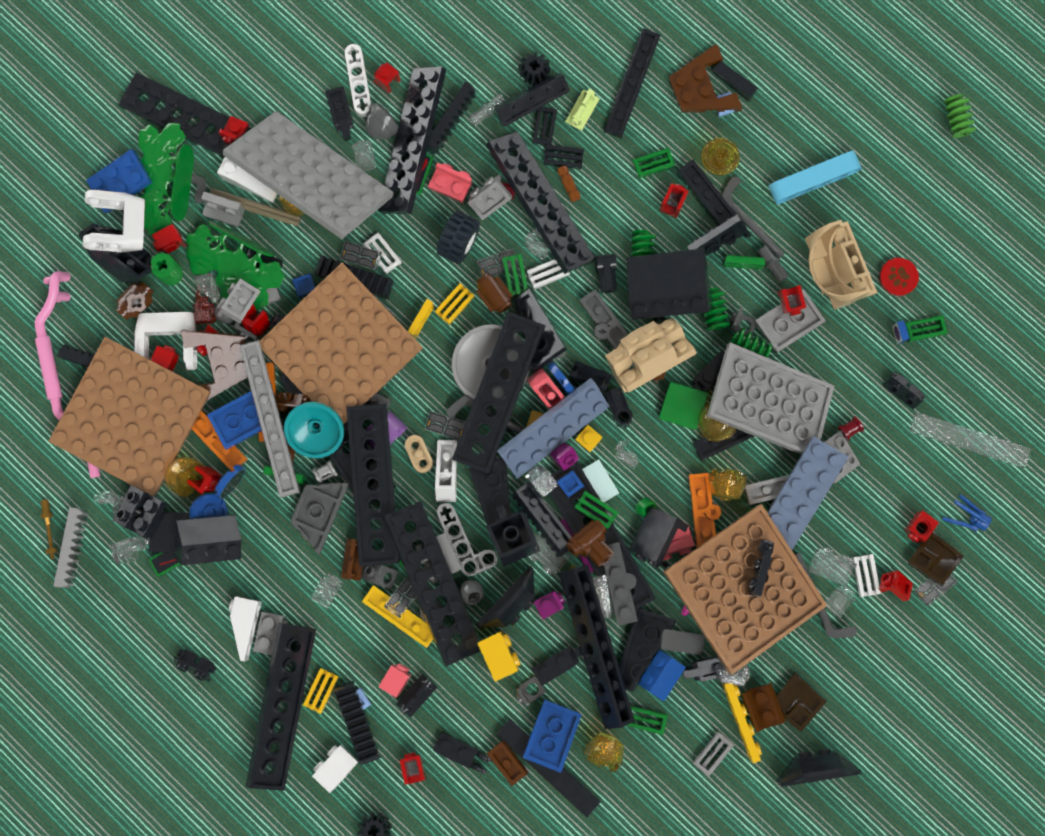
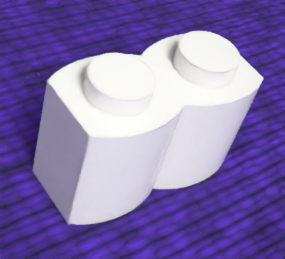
[312,745,359,793]

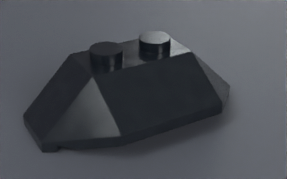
[79,223,152,282]
[476,566,534,628]
[777,748,862,787]

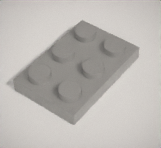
[754,289,825,353]

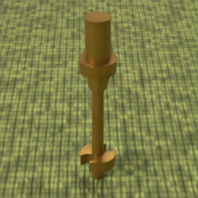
[40,500,58,559]

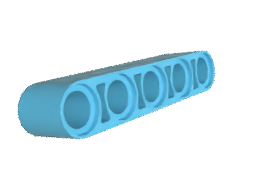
[768,151,862,204]

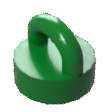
[635,498,657,518]

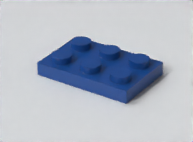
[86,149,153,213]
[207,391,262,450]
[522,699,582,773]

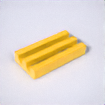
[435,283,475,325]
[408,299,434,338]
[303,668,339,714]

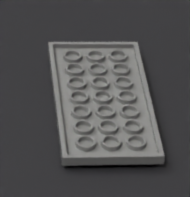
[223,111,393,239]

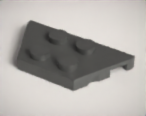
[290,482,350,554]

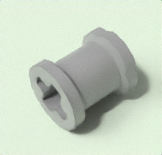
[312,460,338,484]

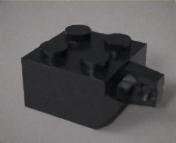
[486,505,540,567]

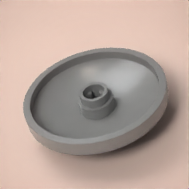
[452,325,530,399]

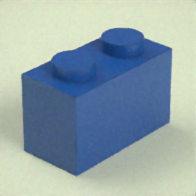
[638,650,686,701]

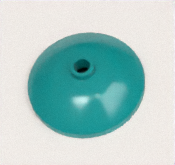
[284,402,344,458]

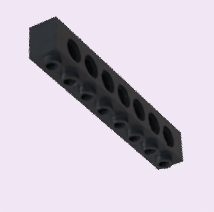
[558,564,635,729]

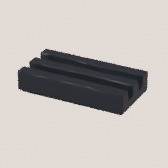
[532,107,557,146]
[544,144,584,169]

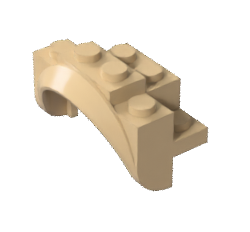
[805,220,878,310]
[605,317,697,393]

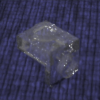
[525,465,558,497]
[94,491,124,515]

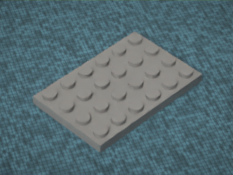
[707,343,834,455]

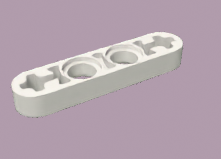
[345,44,371,117]

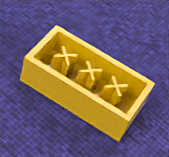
[478,632,521,682]

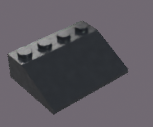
[627,248,713,320]

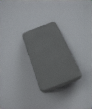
[660,629,704,655]

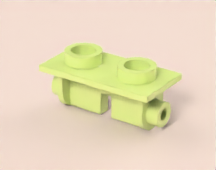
[565,89,600,131]

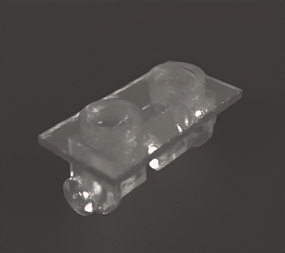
[592,574,614,618]

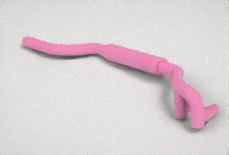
[35,271,100,478]

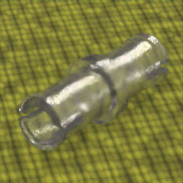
[469,94,505,126]

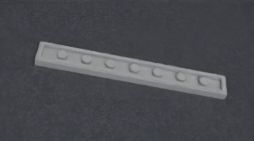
[239,340,300,498]

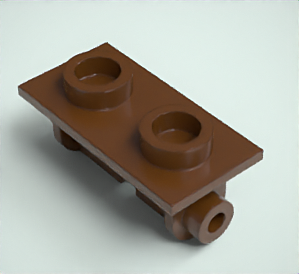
[276,392,311,413]
[341,539,363,581]

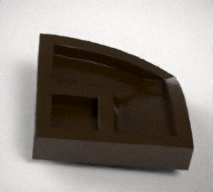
[908,532,964,587]
[776,672,827,732]

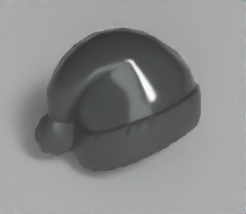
[365,103,399,140]

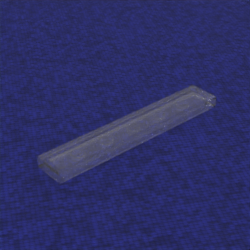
[910,412,1031,468]

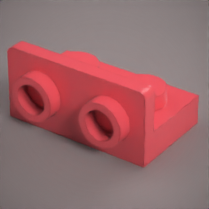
[428,163,473,204]

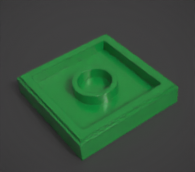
[659,381,708,430]

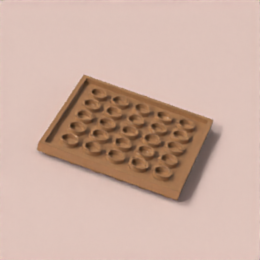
[260,263,424,425]
[48,337,211,497]
[663,504,828,675]

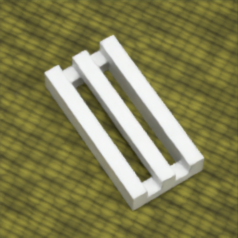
[363,233,402,275]
[527,259,570,290]
[852,554,881,597]

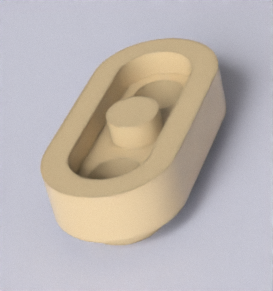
[405,435,433,473]

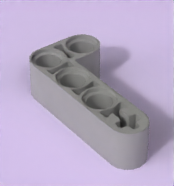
[437,503,498,576]

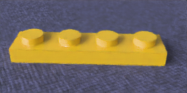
[362,585,433,648]
[722,681,762,763]

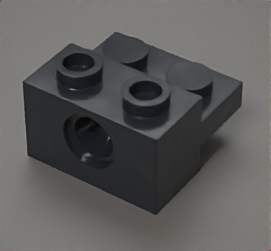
[112,485,167,539]

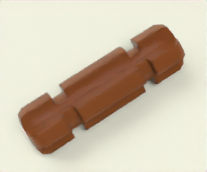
[557,165,581,202]

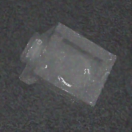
[352,140,377,171]
[524,229,548,261]
[194,273,220,304]
[615,438,640,470]
[311,574,344,609]
[825,586,857,618]
[716,665,750,687]

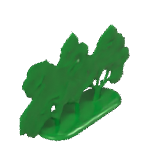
[138,123,194,235]
[186,221,285,310]

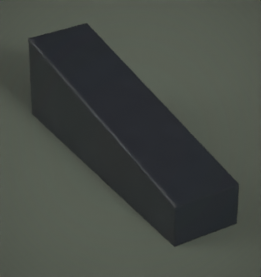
[712,61,758,102]

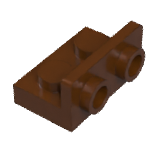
[742,683,786,732]

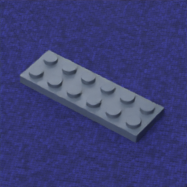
[497,378,609,479]
[767,436,849,550]

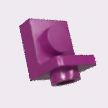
[549,442,579,471]
[534,590,566,620]

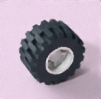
[437,210,480,264]

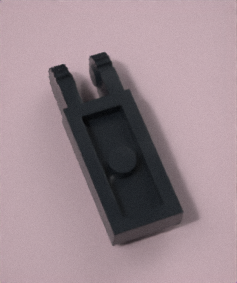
[433,732,491,774]

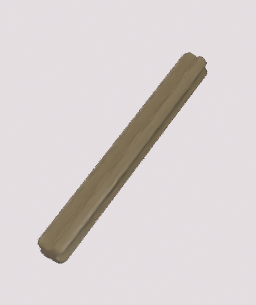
[210,188,301,226]

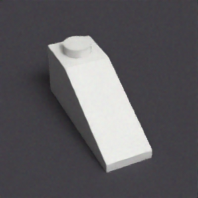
[217,157,277,203]
[435,440,457,502]
[229,596,262,661]

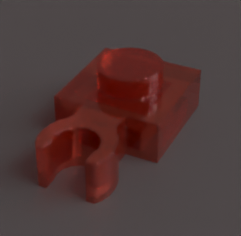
[193,290,216,324]

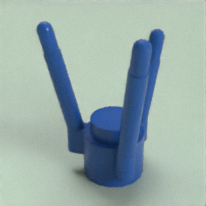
[942,495,992,532]

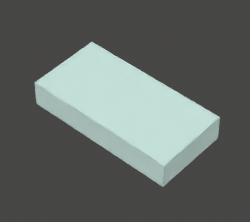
[582,460,619,502]

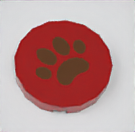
[879,258,919,296]

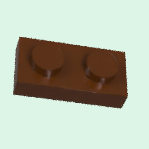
[487,740,529,786]

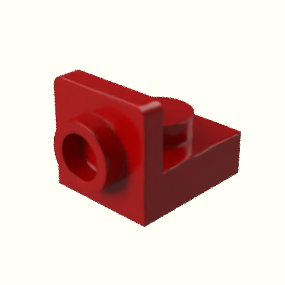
[219,116,249,145]
[879,570,913,601]

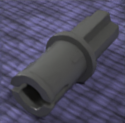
[757,245,788,282]

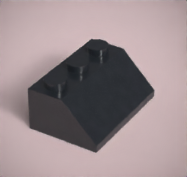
[175,514,241,565]

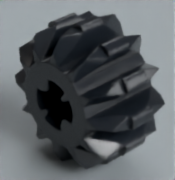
[518,52,551,85]
[357,812,392,836]

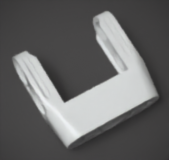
[82,190,145,252]
[135,312,197,370]

